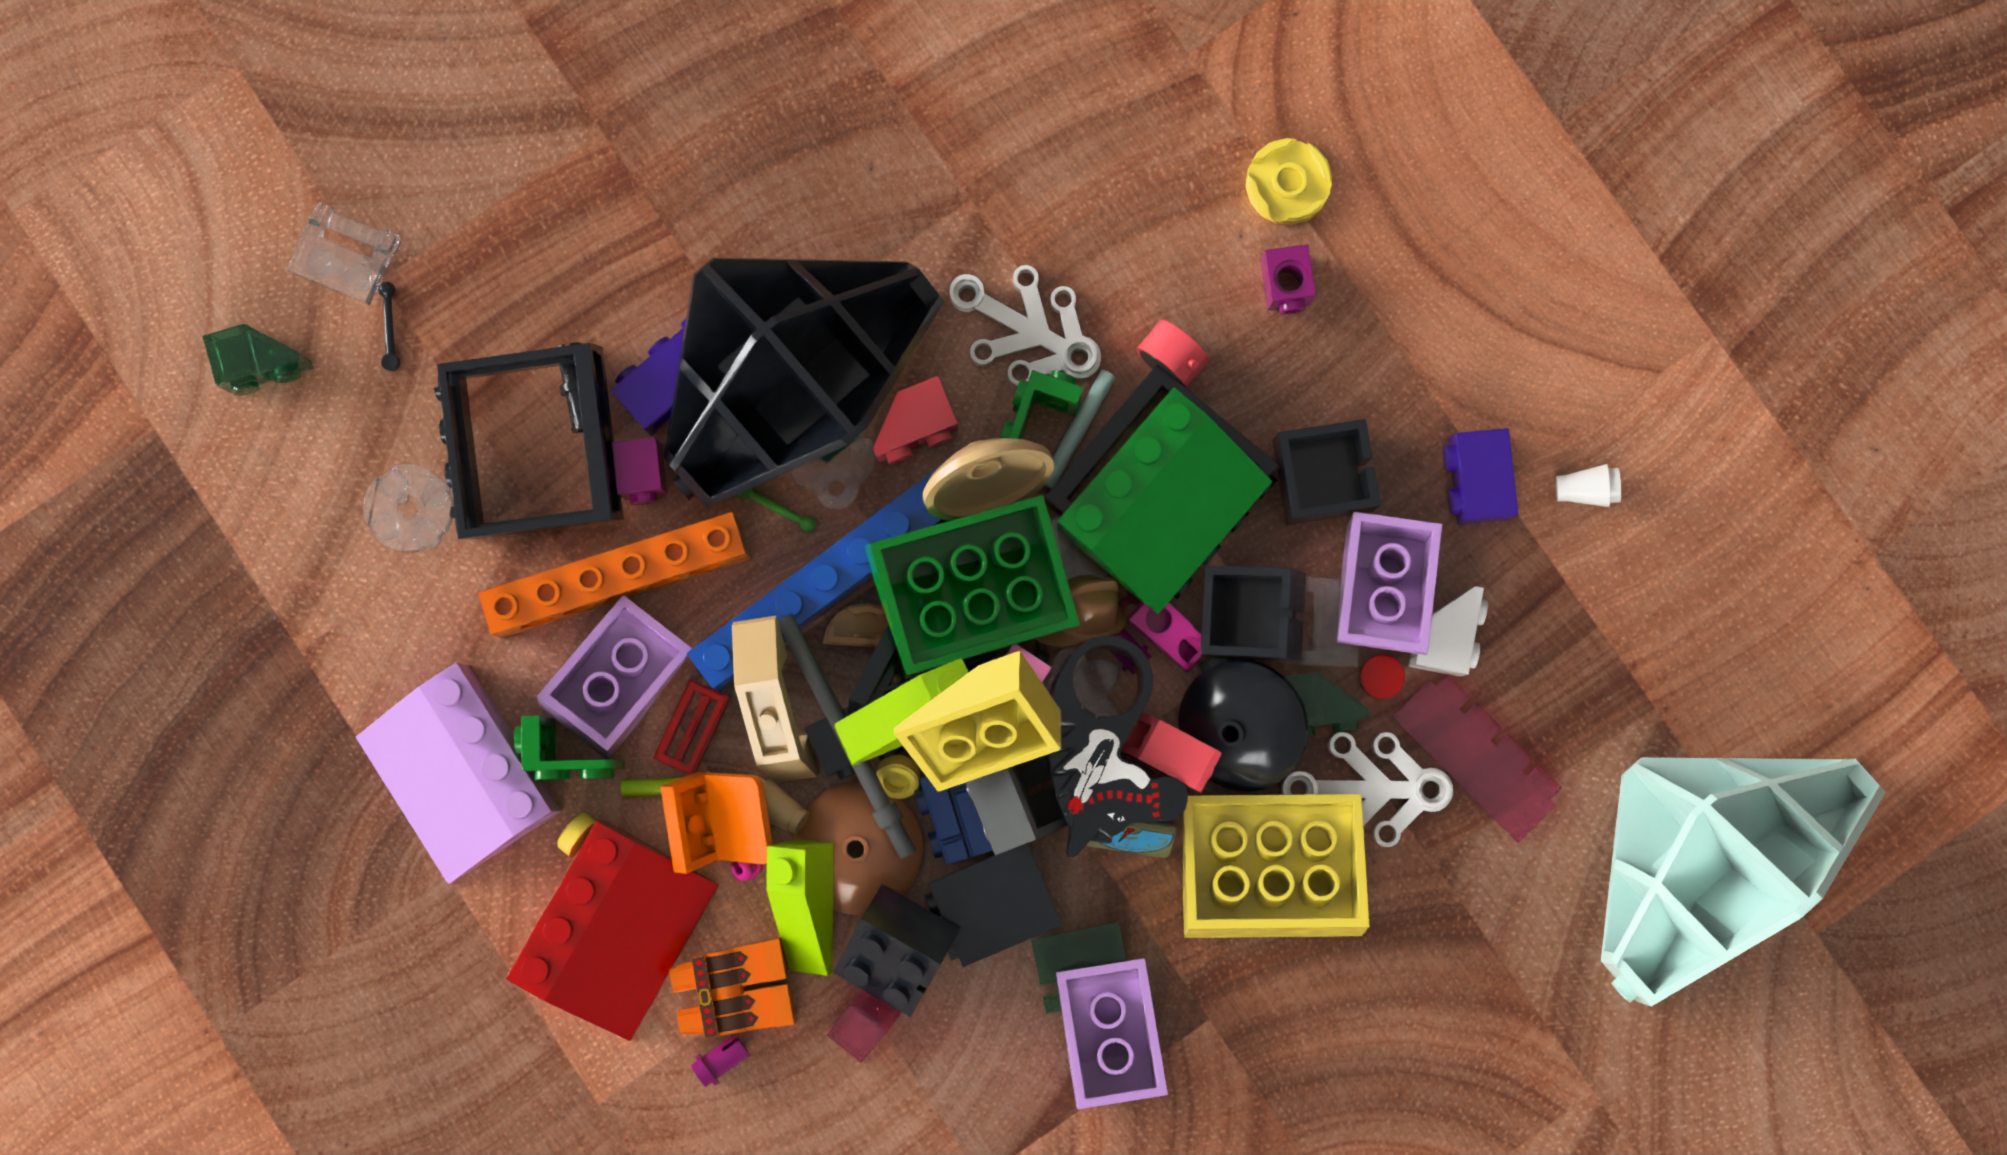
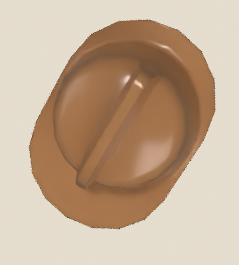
[1034,575,1127,648]

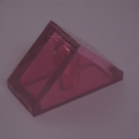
[827,990,902,1063]

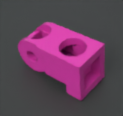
[1126,602,1203,673]

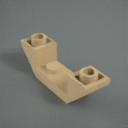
[732,615,819,783]

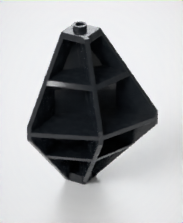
[664,257,945,508]

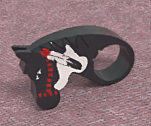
[1046,636,1188,857]

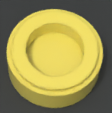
[876,755,921,799]
[557,813,596,858]

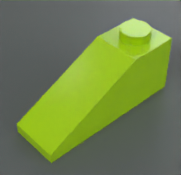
[834,658,969,767]
[767,838,834,976]

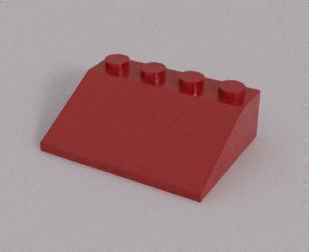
[506,820,719,1041]

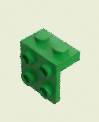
[1000,370,1083,439]
[514,716,625,780]

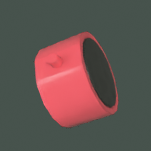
[1136,320,1210,388]

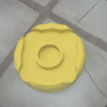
[1246,138,1333,225]

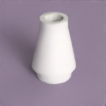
[1555,464,1621,507]

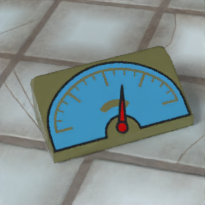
[1086,822,1176,858]

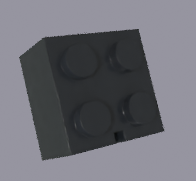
[1272,419,1381,526]
[1200,566,1306,661]
[833,884,960,1017]

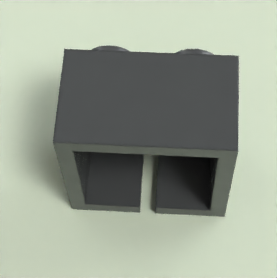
[966,755,1067,855]

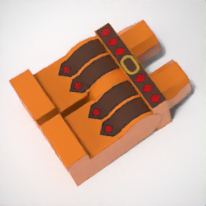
[669,937,797,1039]

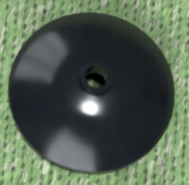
[1178,660,1308,791]

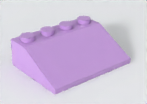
[356,662,561,884]

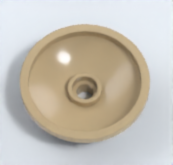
[923,438,1054,520]

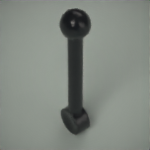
[378,281,400,372]

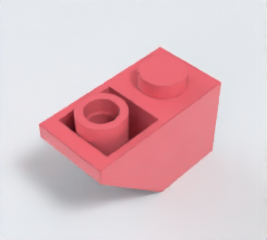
[873,376,959,465]
[1121,712,1222,793]

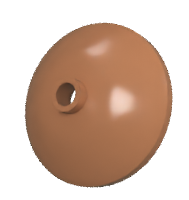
[793,782,924,915]

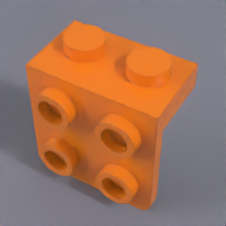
[660,772,773,874]

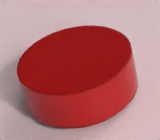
[1359,655,1405,699]

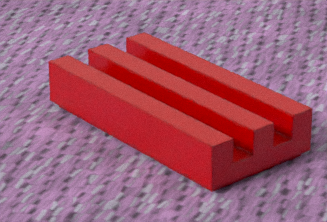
[653,679,731,775]

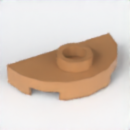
[820,603,889,647]

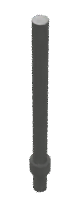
[778,613,916,859]

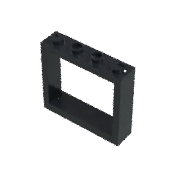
[434,343,624,539]
[1044,364,1279,599]

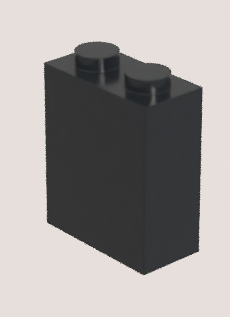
[924,843,1062,967]

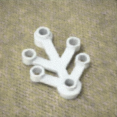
[949,265,1101,388]
[1281,732,1453,847]

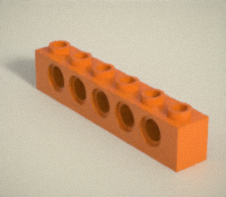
[478,512,751,638]

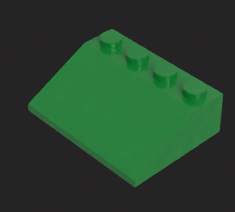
[1057,387,1273,615]
[865,495,1080,675]

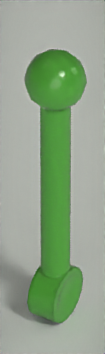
[737,488,816,533]

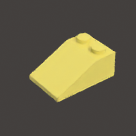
[894,651,1061,792]

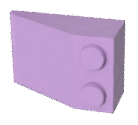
[1337,512,1442,655]
[537,595,692,759]
[1056,958,1168,1110]

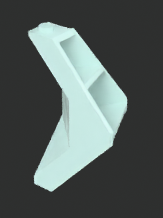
[1601,757,1886,1007]

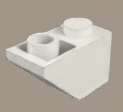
[1408,586,1488,677]

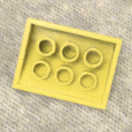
[1183,794,1370,938]

